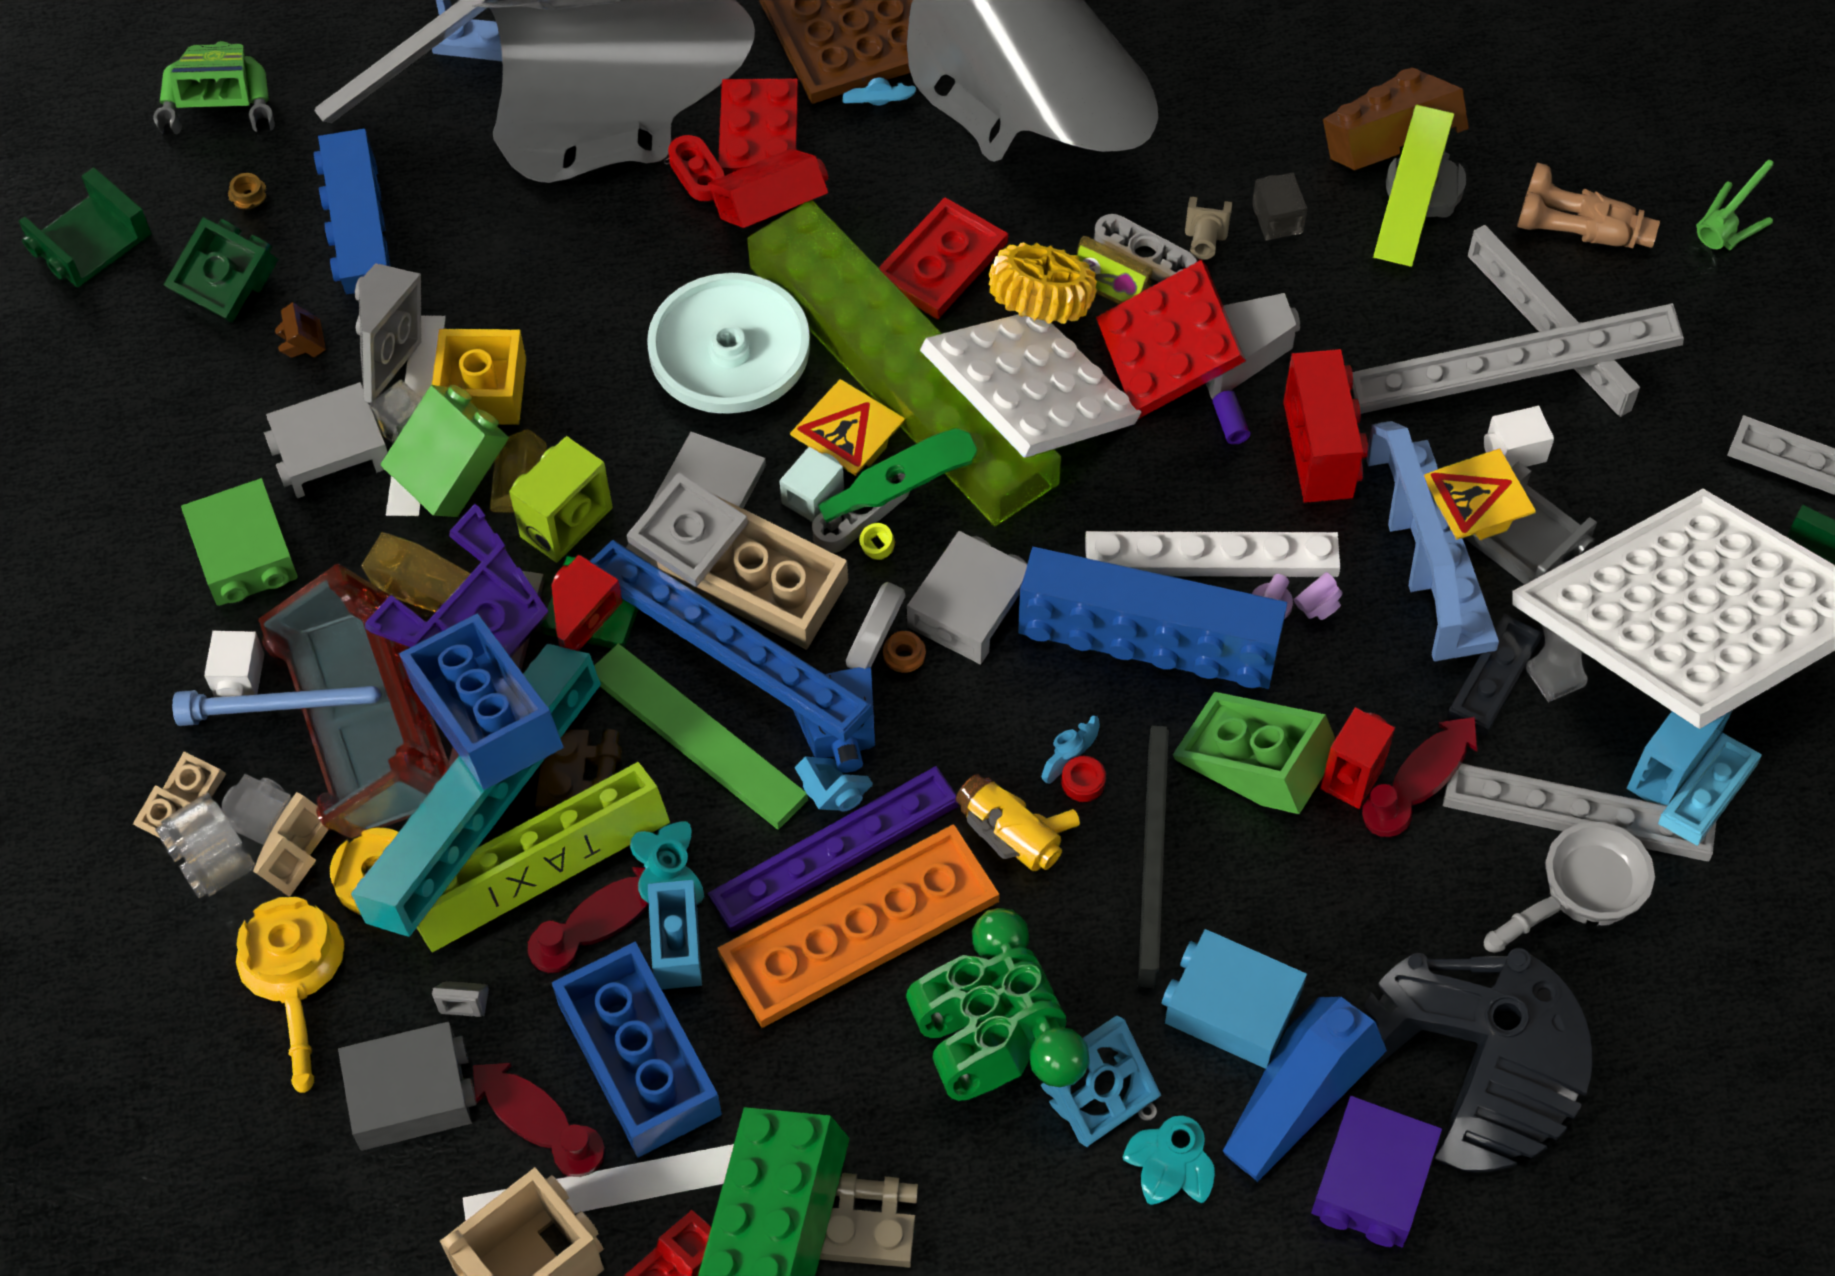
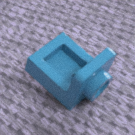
[795,757,873,811]

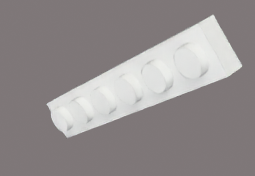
[1085,531,1340,577]

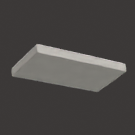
[626,432,766,568]

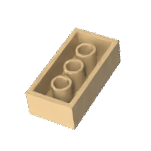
[657,494,848,650]

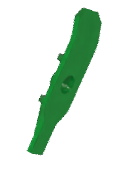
[818,428,977,523]

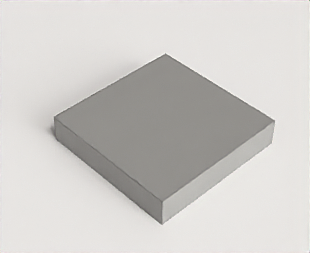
[627,472,748,587]

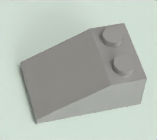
[355,263,421,403]

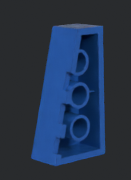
[314,129,391,295]

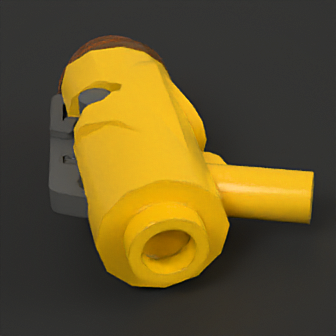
[956,774,1080,871]

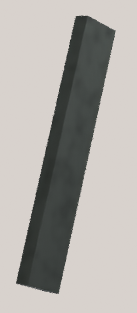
[1138,726,1169,988]

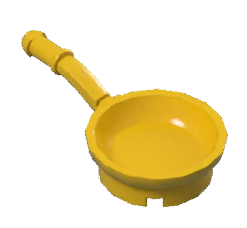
[236,897,345,1093]

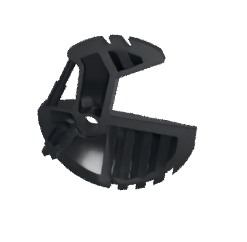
[1364,948,1592,1172]

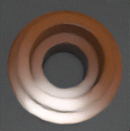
[883,631,926,673]

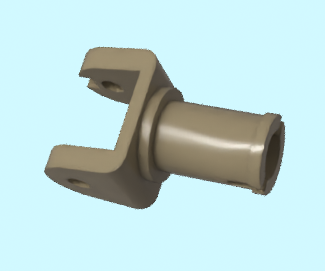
[1185,196,1233,260]

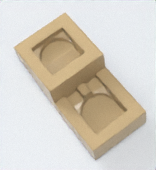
[253,792,336,897]

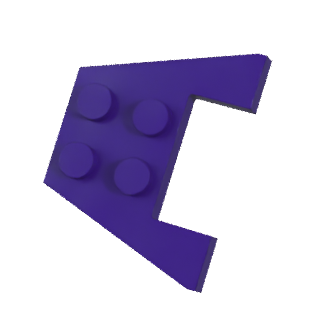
[365,504,549,658]

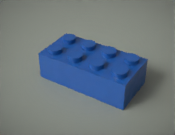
[399,613,564,790]
[552,941,722,1158]

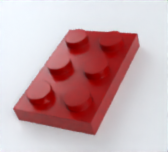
[719,79,798,176]
[874,197,1008,319]

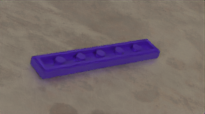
[708,766,960,934]

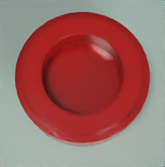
[1061,756,1106,802]

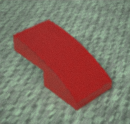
[624,1210,711,1276]

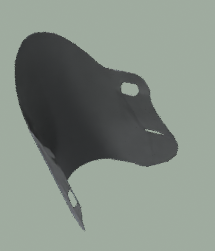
[472,0,755,183]
[907,0,1158,162]

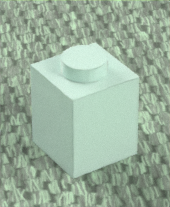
[780,447,844,522]

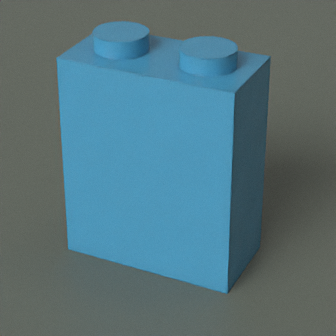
[1627,710,1733,806]
[1161,929,1307,1069]

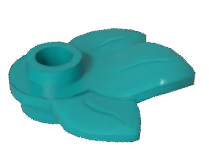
[1123,1116,1215,1205]

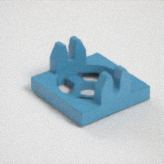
[1041,1015,1162,1147]

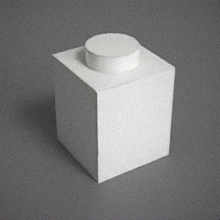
[1484,406,1554,468]
[204,631,264,697]

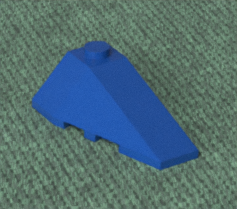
[1223,997,1387,1182]

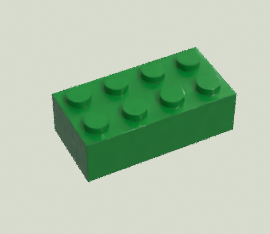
[698,1107,850,1276]

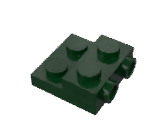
[164,217,279,323]

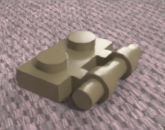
[820,1173,918,1268]

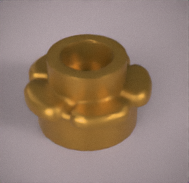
[228,173,266,209]

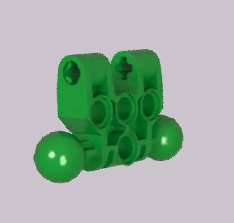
[906,908,1090,1101]

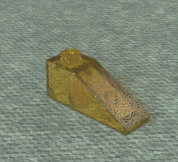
[361,532,471,613]

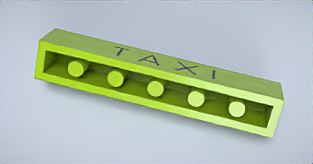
[417,762,670,952]

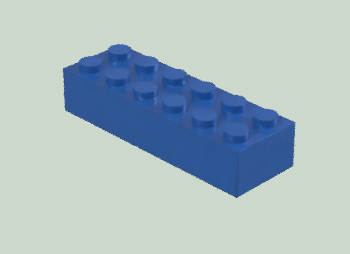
[1018,546,1288,689]

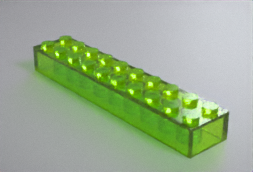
[747,200,1061,526]

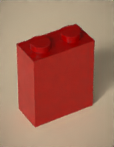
[708,148,828,228]

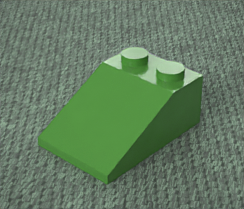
[1173,692,1335,814]

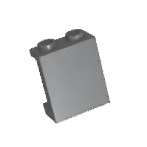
[264,382,388,498]
[907,531,1027,665]

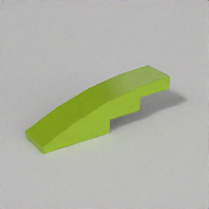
[1373,105,1454,267]

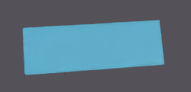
[1658,733,1762,846]

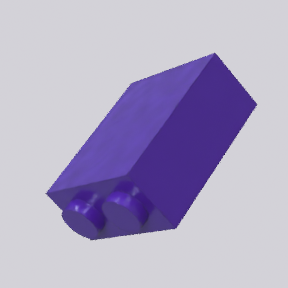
[1311,1096,1442,1247]

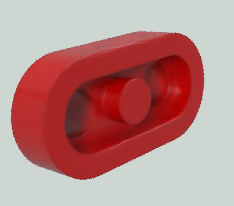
[668,135,724,201]

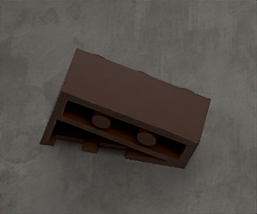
[1323,67,1469,170]

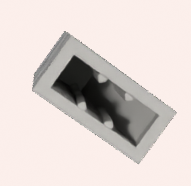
[1206,293,1300,399]

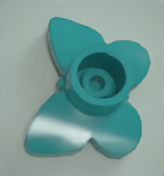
[630,822,704,905]

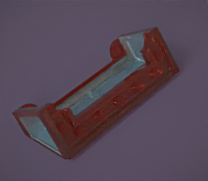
[259,563,450,838]

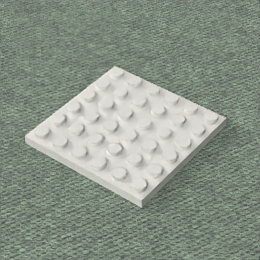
[1513,489,1835,729]

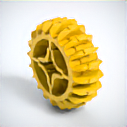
[989,243,1097,324]

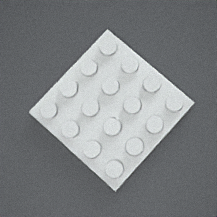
[920,314,1141,458]

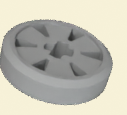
[846,582,906,669]

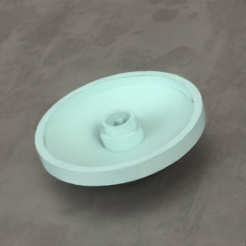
[647,273,810,414]

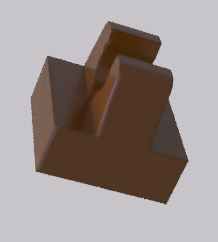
[275,302,326,358]

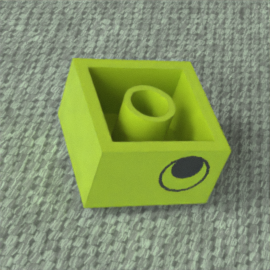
[509,436,613,563]

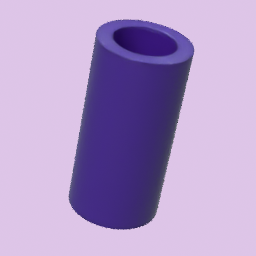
[1213,391,1250,445]

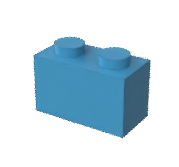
[648,880,702,989]

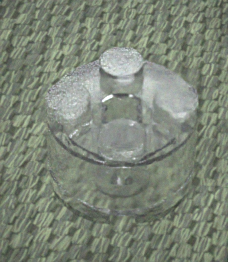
[155,792,255,898]

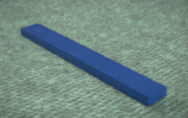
[590,540,873,742]

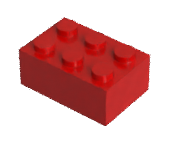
[1283,349,1368,503]

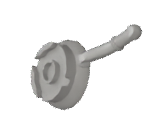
[1484,822,1655,953]

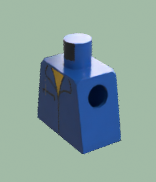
[793,667,875,773]

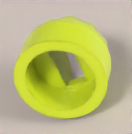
[859,523,895,560]

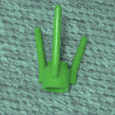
[1696,160,1774,250]

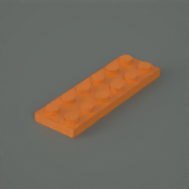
[718,824,999,1028]

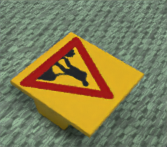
[790,379,905,476]
[1424,448,1536,540]

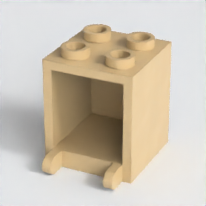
[440,1167,604,1276]

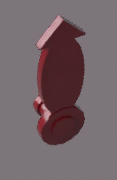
[1362,717,1477,837]
[528,867,649,973]
[473,1063,605,1177]

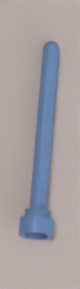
[172,686,381,726]

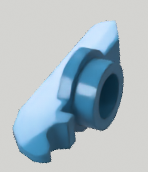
[843,78,916,106]
[1041,715,1100,784]

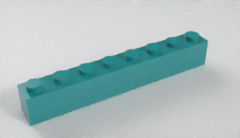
[351,644,601,937]

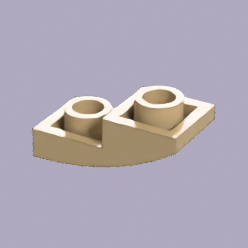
[133,752,226,844]

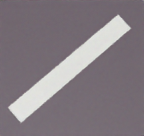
[386,316,445,516]
[463,1144,734,1220]

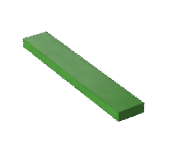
[594,643,808,830]

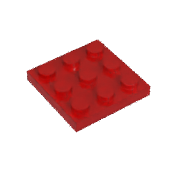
[1096,260,1246,418]

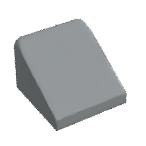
[432,981,489,1017]

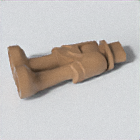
[1517,162,1660,248]

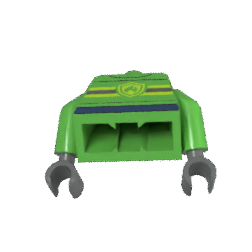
[153,41,275,134]

